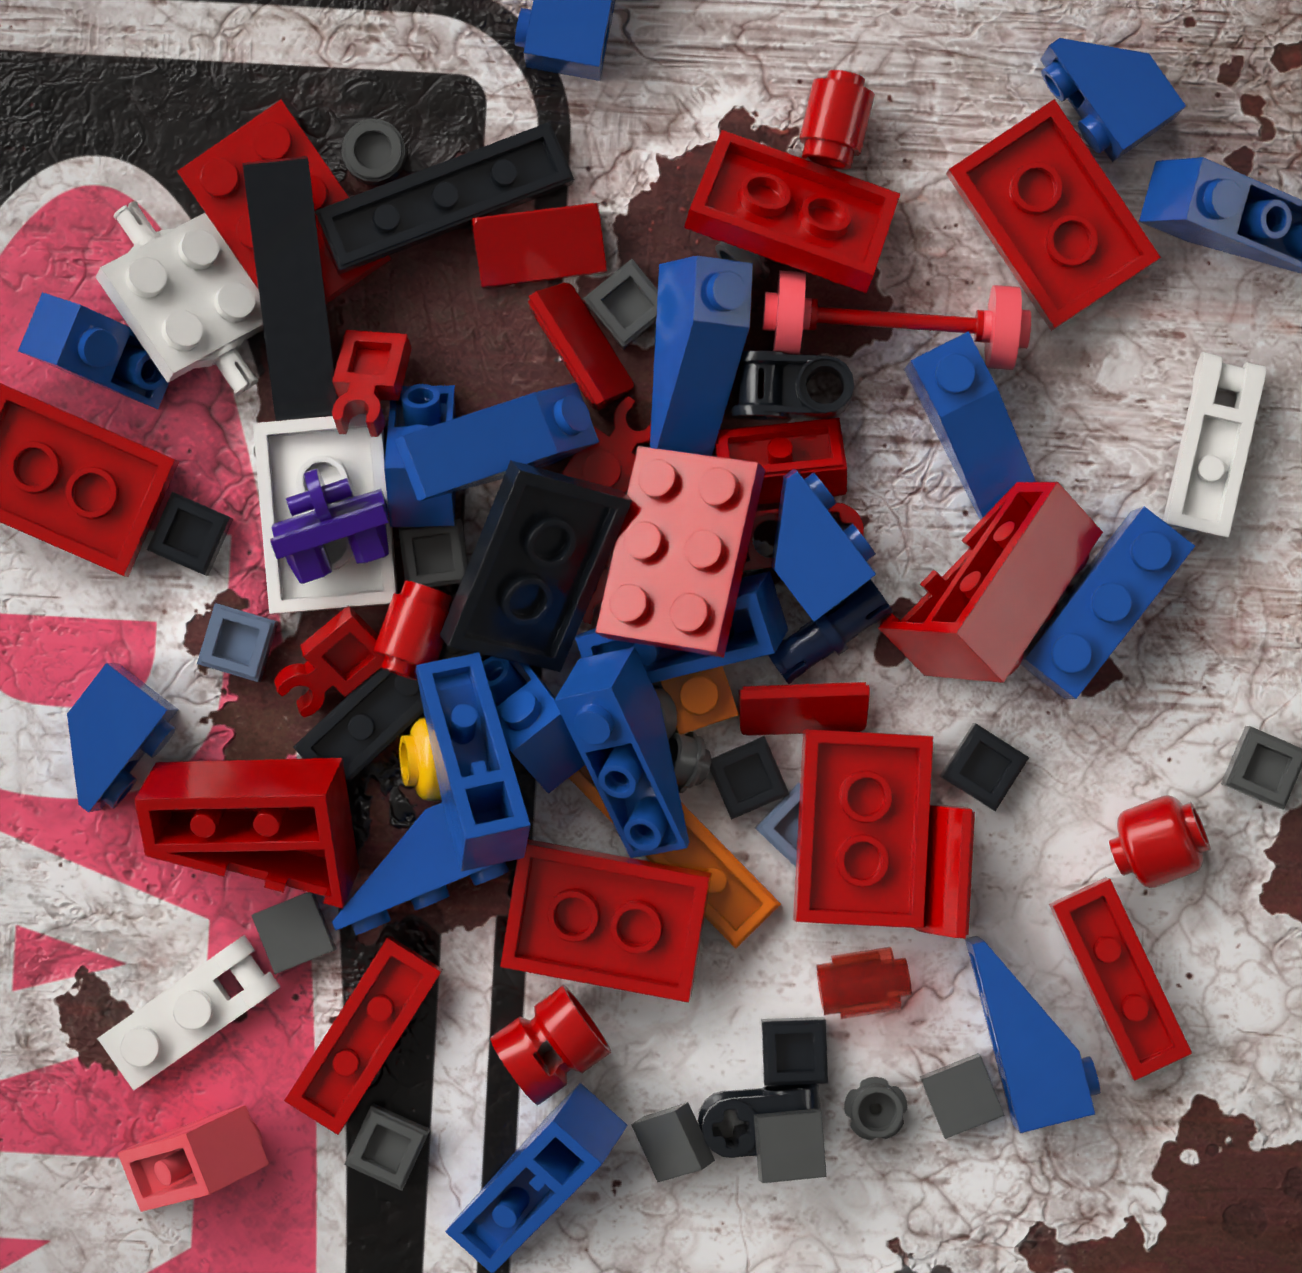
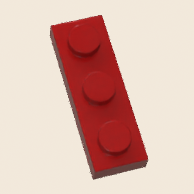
[1049,877,1192,1081]
[284,936,443,1135]

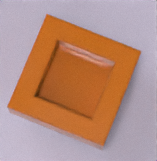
[661,666,739,734]

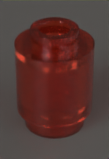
[816,947,912,1019]

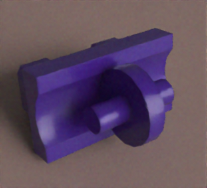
[270,468,389,584]

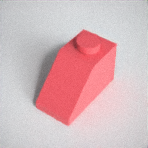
[118,1105,269,1212]

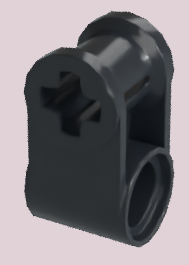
[732,351,854,421]
[698,1084,820,1158]

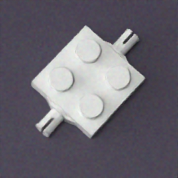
[95,201,263,395]

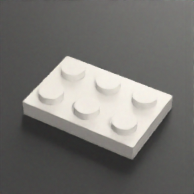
[253,414,398,615]

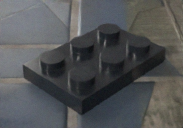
[440,460,632,672]

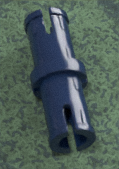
[768,579,893,684]

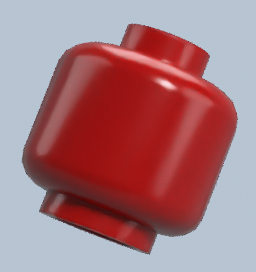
[1109,795,1210,888]

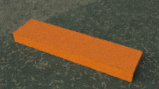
[569,765,781,949]

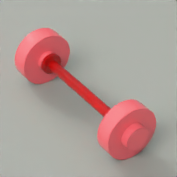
[762,270,1031,370]

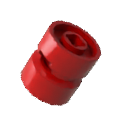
[490,984,611,1105]

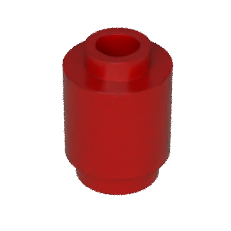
[799,70,875,170]
[373,581,453,681]

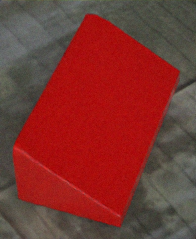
[472,203,607,288]
[527,282,634,411]
[715,418,847,505]
[738,682,870,736]
[914,805,975,939]

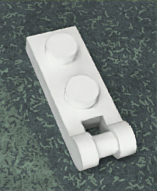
[1163,352,1266,539]
[97,935,281,1091]

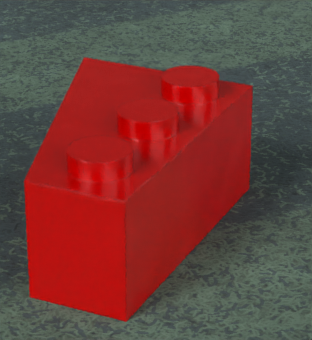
[878,482,1103,683]
[134,758,359,909]

